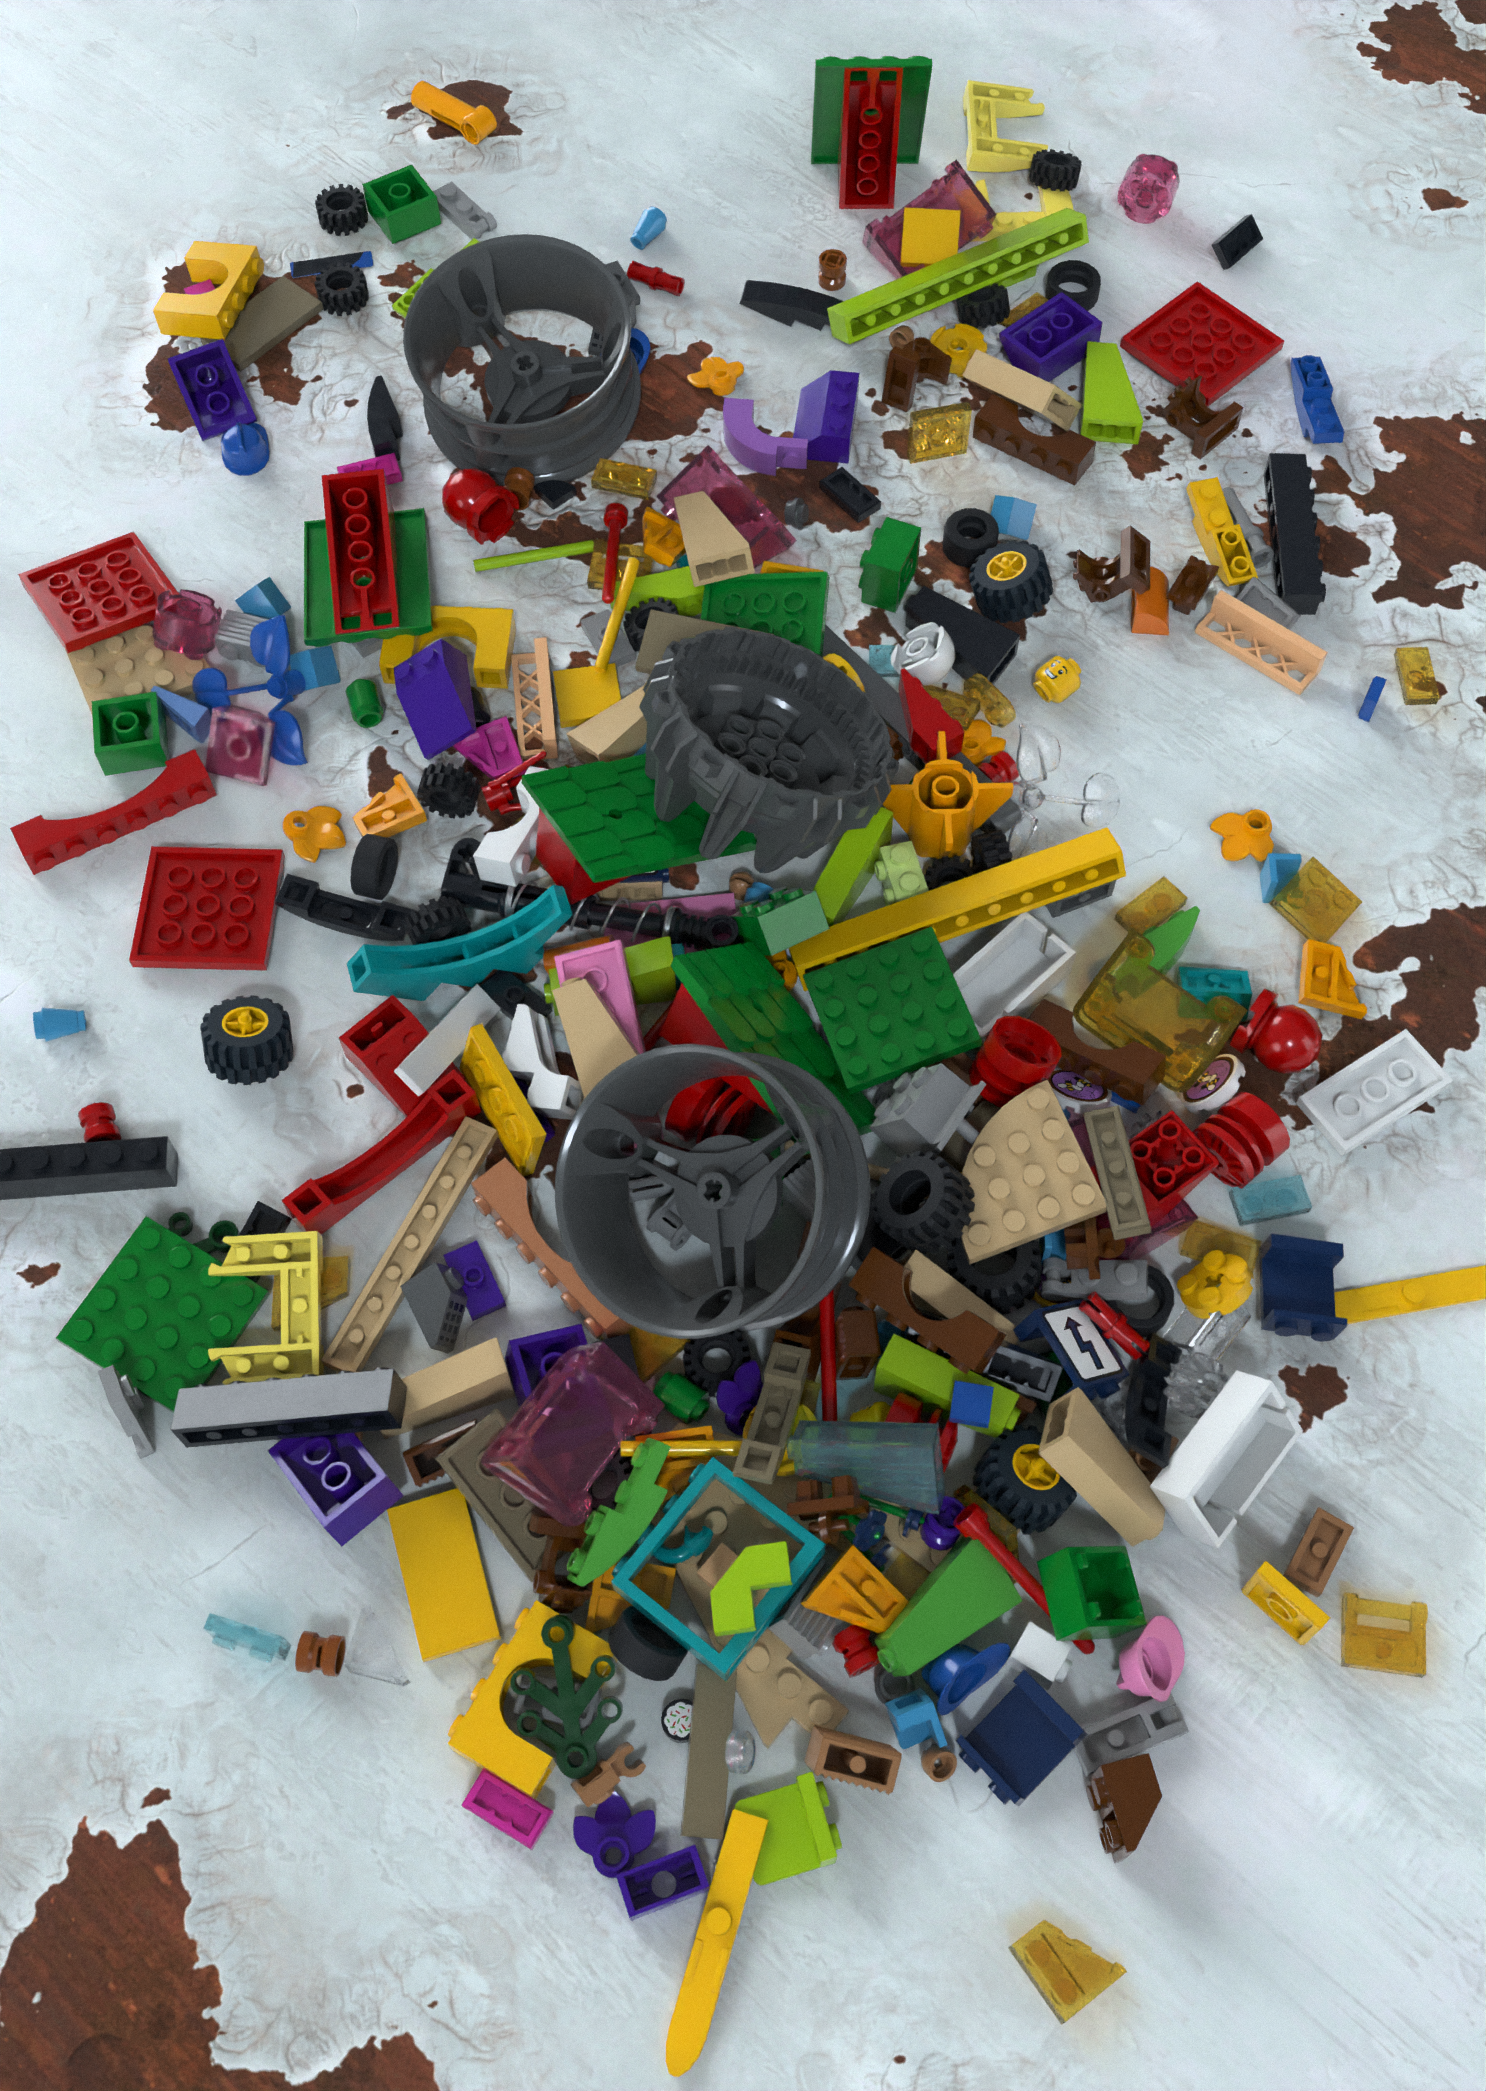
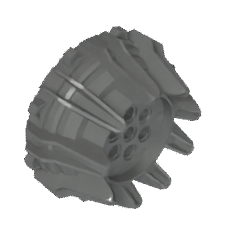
[639,626,899,873]

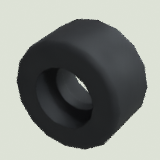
[942,508,999,568]

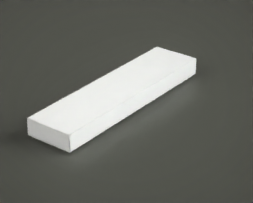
[394,984,501,1097]

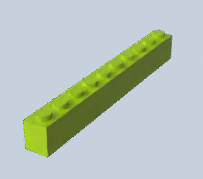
[827,208,1089,344]

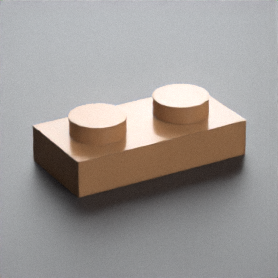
[1283,1507,1354,1598]

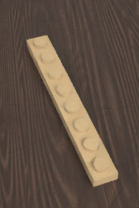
[321,1116,498,1372]

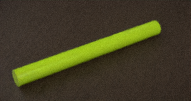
[473,540,595,572]

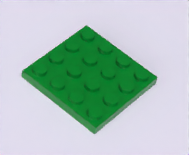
[701,572,830,657]
[803,927,982,1095]
[56,1216,270,1413]

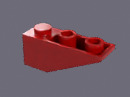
[899,668,964,764]

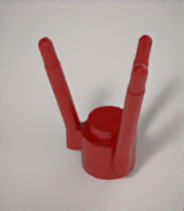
[481,751,547,815]

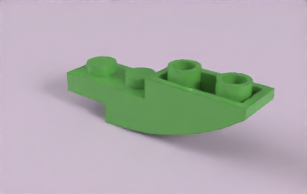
[1090,906,1200,1006]
[567,1438,671,1587]

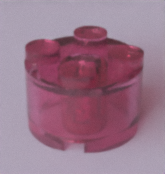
[1118,154,1180,224]
[152,589,222,660]

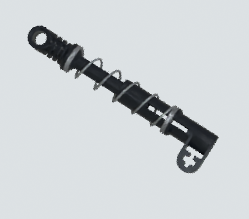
[441,838,740,951]

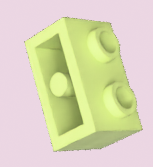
[874,841,929,906]

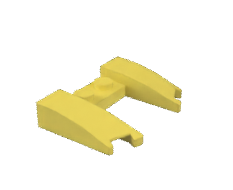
[963,80,1048,172]
[958,179,1074,242]
[208,1231,324,1385]

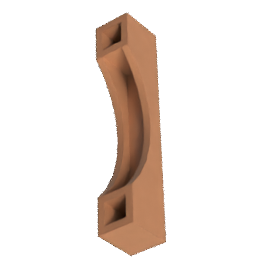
[471,1158,634,1339]

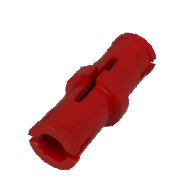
[627,261,685,296]
[1079,1291,1150,1360]

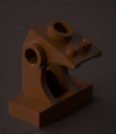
[881,337,952,412]
[1162,375,1244,460]
[1073,525,1150,603]
[529,1514,593,1614]

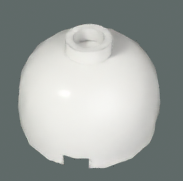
[891,622,955,686]

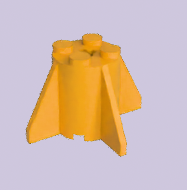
[883,731,1014,859]

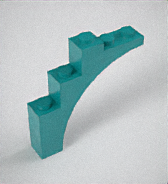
[346,885,573,1001]

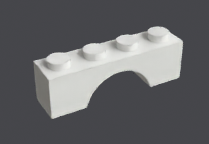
[473,766,548,887]

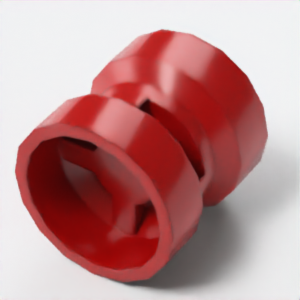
[977,751,1019,783]
[78,1102,122,1143]
[832,1624,880,1678]

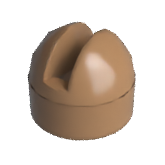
[889,325,914,349]
[729,871,755,901]
[920,1744,957,1782]

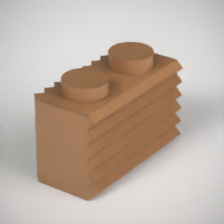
[804,1725,902,1795]

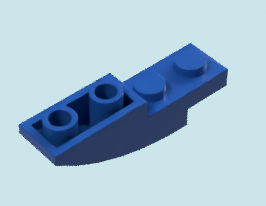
[1290,355,1345,444]

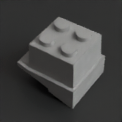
[870,1063,986,1163]

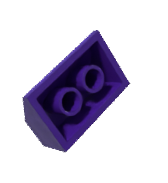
[999,292,1103,382]
[793,370,860,464]
[505,1324,614,1461]

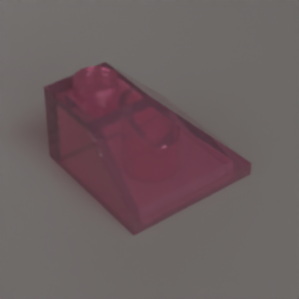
[205,705,275,786]

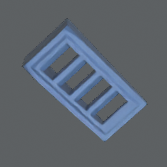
[151,686,215,744]

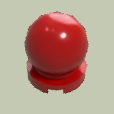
[442,468,519,545]
[1230,989,1323,1074]

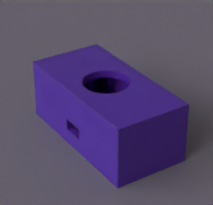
[616,1845,710,1921]

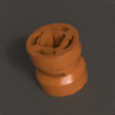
[818,249,847,291]
[504,467,535,511]
[295,1631,346,1677]

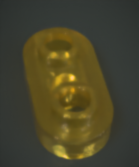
[963,673,1016,728]

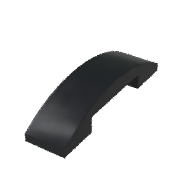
[275,874,414,941]
[1125,1332,1182,1468]

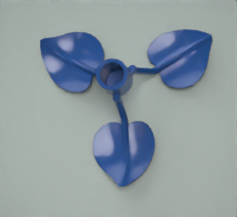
[192,615,308,765]

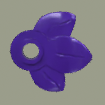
[716,1360,764,1435]
[573,1791,656,1878]

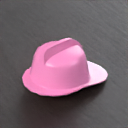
[1116,1615,1185,1702]

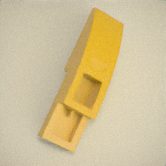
[1186,477,1258,587]

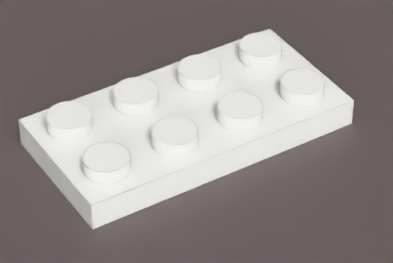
[1296,1029,1453,1156]

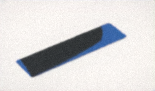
[290,251,373,278]

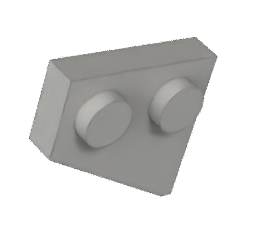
[98,1365,155,1459]

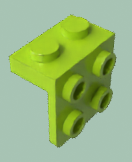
[735,1772,842,1886]

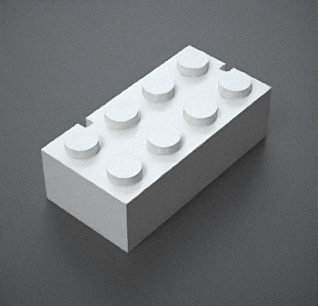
[953,912,1076,1055]
[1150,1370,1303,1549]

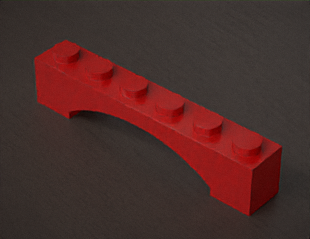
[10,749,217,875]
[281,1070,481,1234]

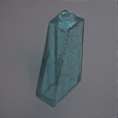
[787,1420,945,1514]

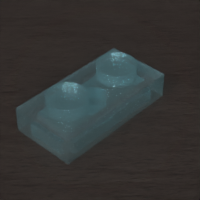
[1229,1175,1312,1226]
[203,1613,291,1663]

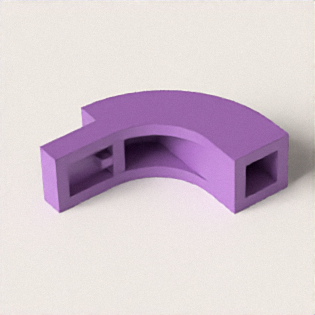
[723,398,808,476]

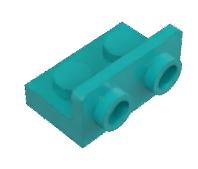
[1177,966,1252,1022]

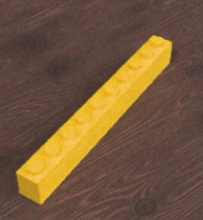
[788,827,1126,991]

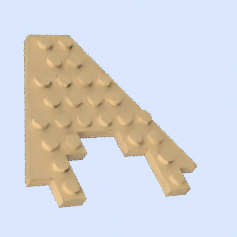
[650,1422,956,1749]

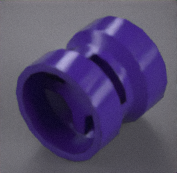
[920,1496,965,1551]

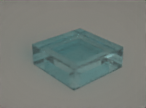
[869,645,900,677]

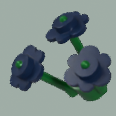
[828,1492,925,1572]

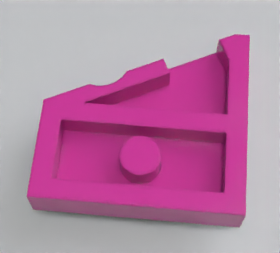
[453,716,527,780]

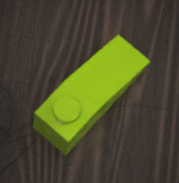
[610,566,704,617]

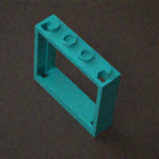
[611,1457,825,1681]

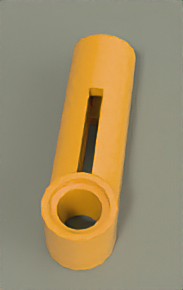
[411,81,497,145]

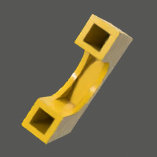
[153,241,264,340]
[379,605,516,689]
[448,1600,618,1800]

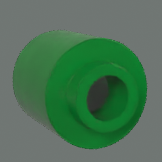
[345,679,383,728]
[652,1371,710,1425]

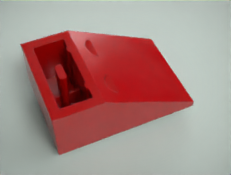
[339,995,466,1117]
[1090,1110,1220,1241]

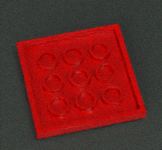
[1120,281,1284,407]
[18,531,185,653]
[129,846,285,971]

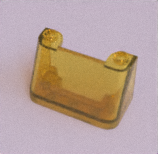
[1073,928,1248,1093]

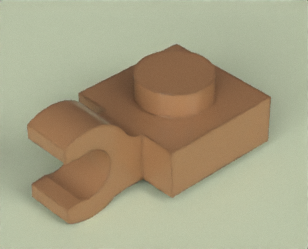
[570,1742,646,1807]

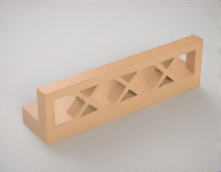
[1195,590,1328,695]
[511,637,558,762]

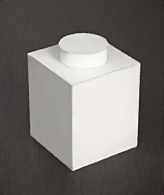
[1006,1621,1073,1690]

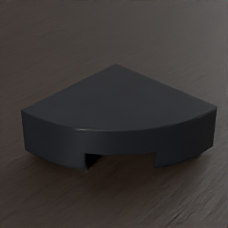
[534,480,577,510]

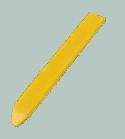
[1334,1265,1486,1324]
[666,1809,769,2077]

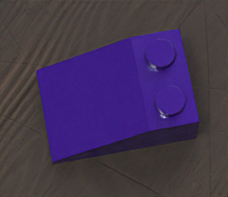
[168,339,257,441]
[394,638,477,760]
[268,1433,404,1547]

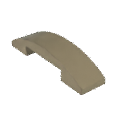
[733,1342,811,1485]

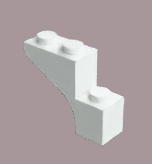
[503,1004,584,1120]

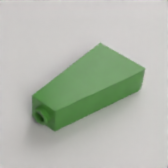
[874,1536,1022,1677]

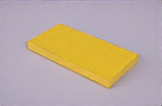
[459,1023,547,1177]
[387,1488,501,1662]

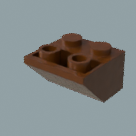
[1086,1753,1162,1863]

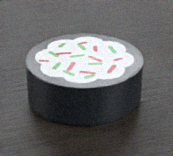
[661,1699,692,1743]

